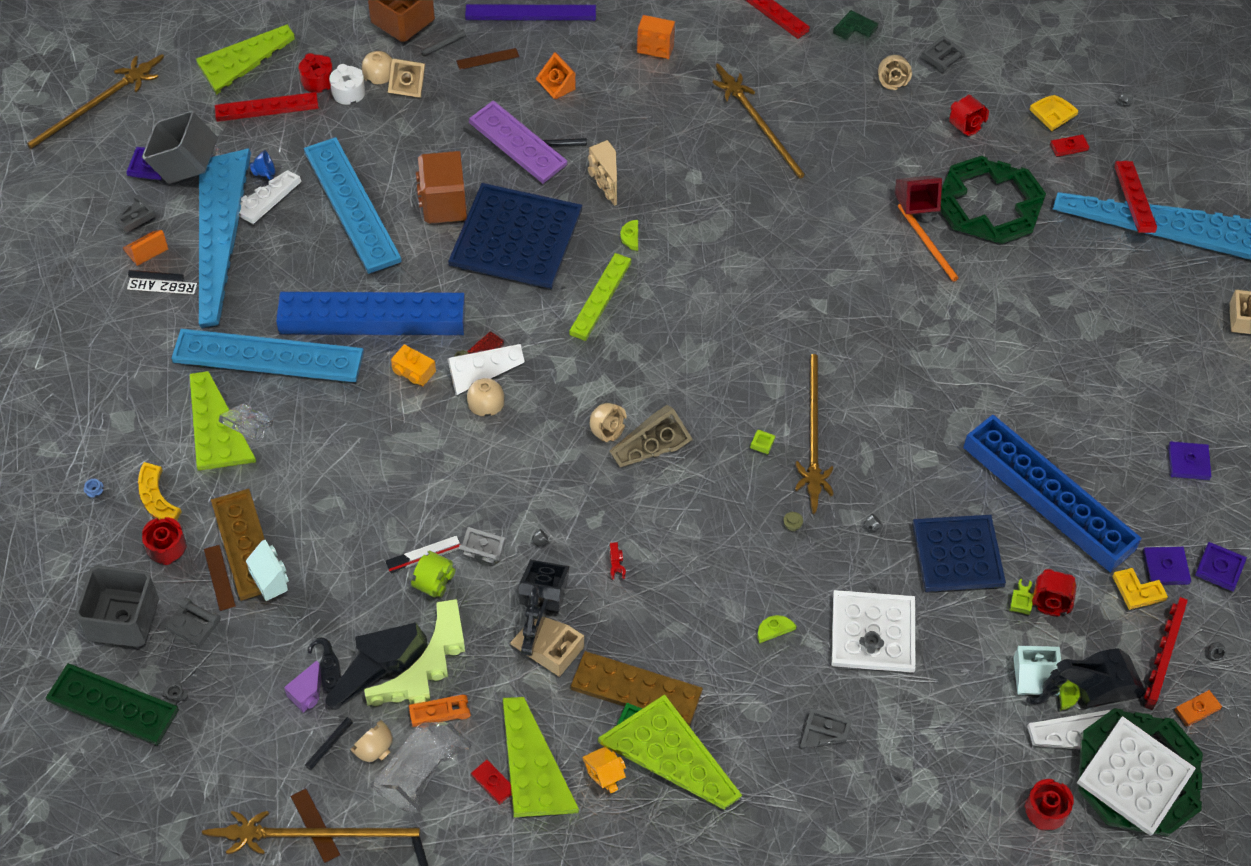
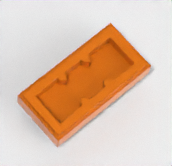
[1174,690,1222,727]

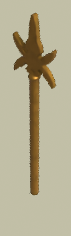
[27,54,164,149]
[712,63,805,178]
[795,354,834,514]
[202,811,420,854]

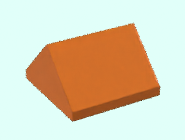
[536,52,576,99]
[123,230,168,266]

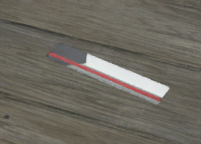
[386,536,460,573]

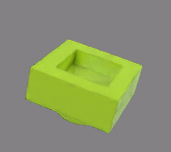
[750,430,775,454]

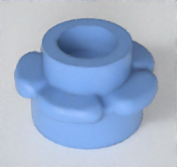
[84,479,103,497]

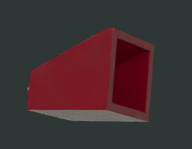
[895,176,942,214]

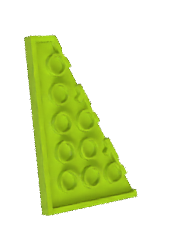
[598,694,742,810]

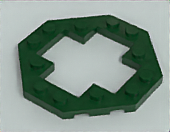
[940,156,1046,244]
[1078,708,1203,836]

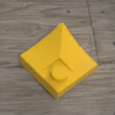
[1029,95,1078,131]

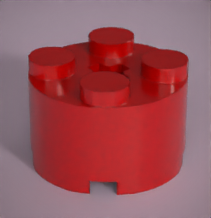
[298,53,333,93]
[949,94,989,136]
[142,517,187,565]
[1032,569,1077,616]
[1025,779,1074,830]

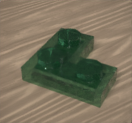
[833,10,879,40]

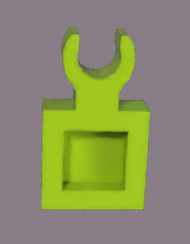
[1010,579,1033,615]

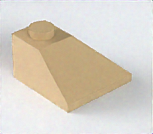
[388,59,425,98]

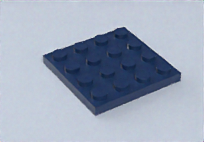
[912,515,1006,592]

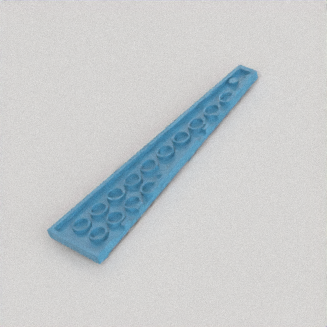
[199,148,251,328]
[1053,192,1251,260]

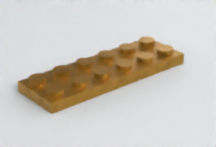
[211,489,265,601]
[571,651,703,727]

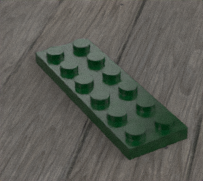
[45,663,179,745]

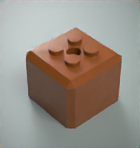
[368,0,435,42]
[416,151,467,224]

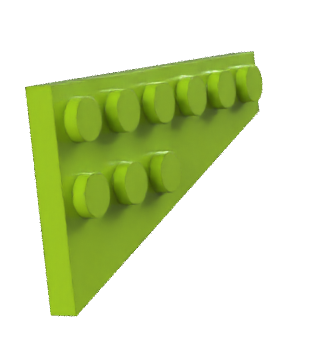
[196,24,295,95]
[190,371,256,471]
[502,697,579,817]

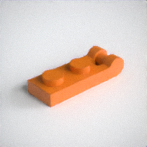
[409,695,471,727]

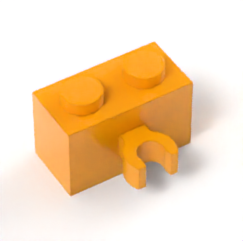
[391,344,436,387]
[582,747,626,794]

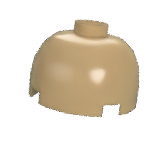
[362,51,392,84]
[878,55,912,90]
[467,378,505,416]
[590,403,627,442]
[350,720,393,762]

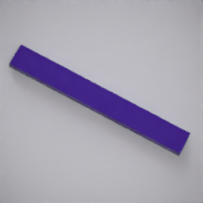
[465,4,596,20]

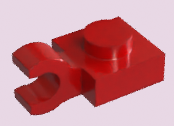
[610,542,626,579]

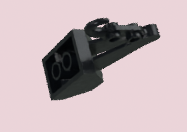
[518,559,570,656]
[308,623,428,710]
[1026,648,1146,707]

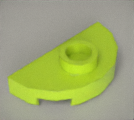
[620,220,638,251]
[757,615,797,643]
[1059,679,1080,710]

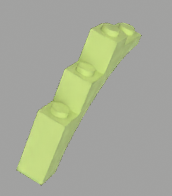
[364,599,465,706]

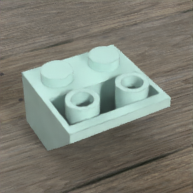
[246,540,289,601]
[1013,646,1061,696]

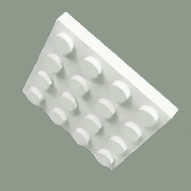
[831,590,915,673]
[1077,716,1196,836]

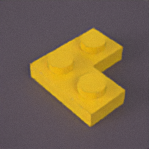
[1113,568,1168,610]

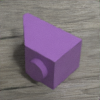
[284,661,321,713]

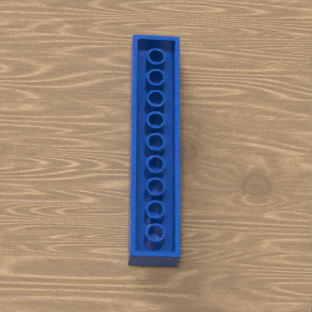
[276,292,466,335]
[963,414,1142,573]

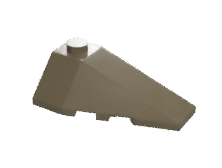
[609,405,693,467]

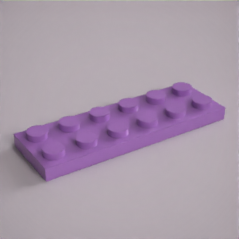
[469,101,567,184]

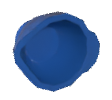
[250,150,275,180]

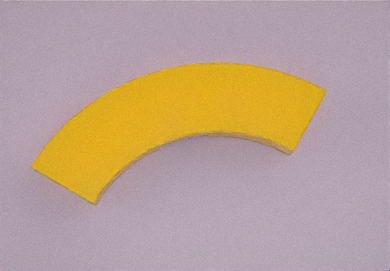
[138,462,181,521]

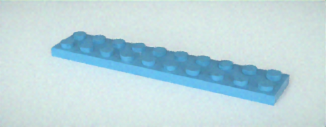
[304,137,402,274]
[171,329,364,383]

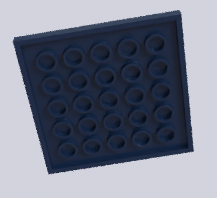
[448,183,582,289]

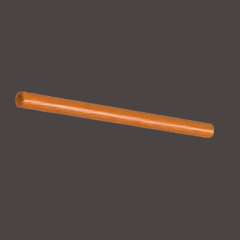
[897,204,959,282]

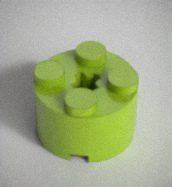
[411,550,456,598]

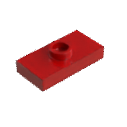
[1050,134,1089,157]
[471,760,511,805]

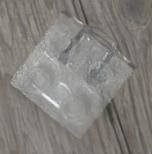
[219,404,274,441]

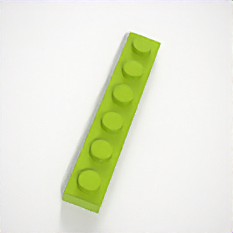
[569,253,631,341]

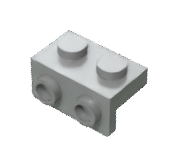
[459,527,507,563]

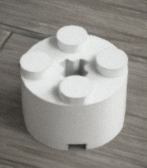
[329,64,365,105]

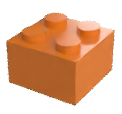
[637,15,675,59]

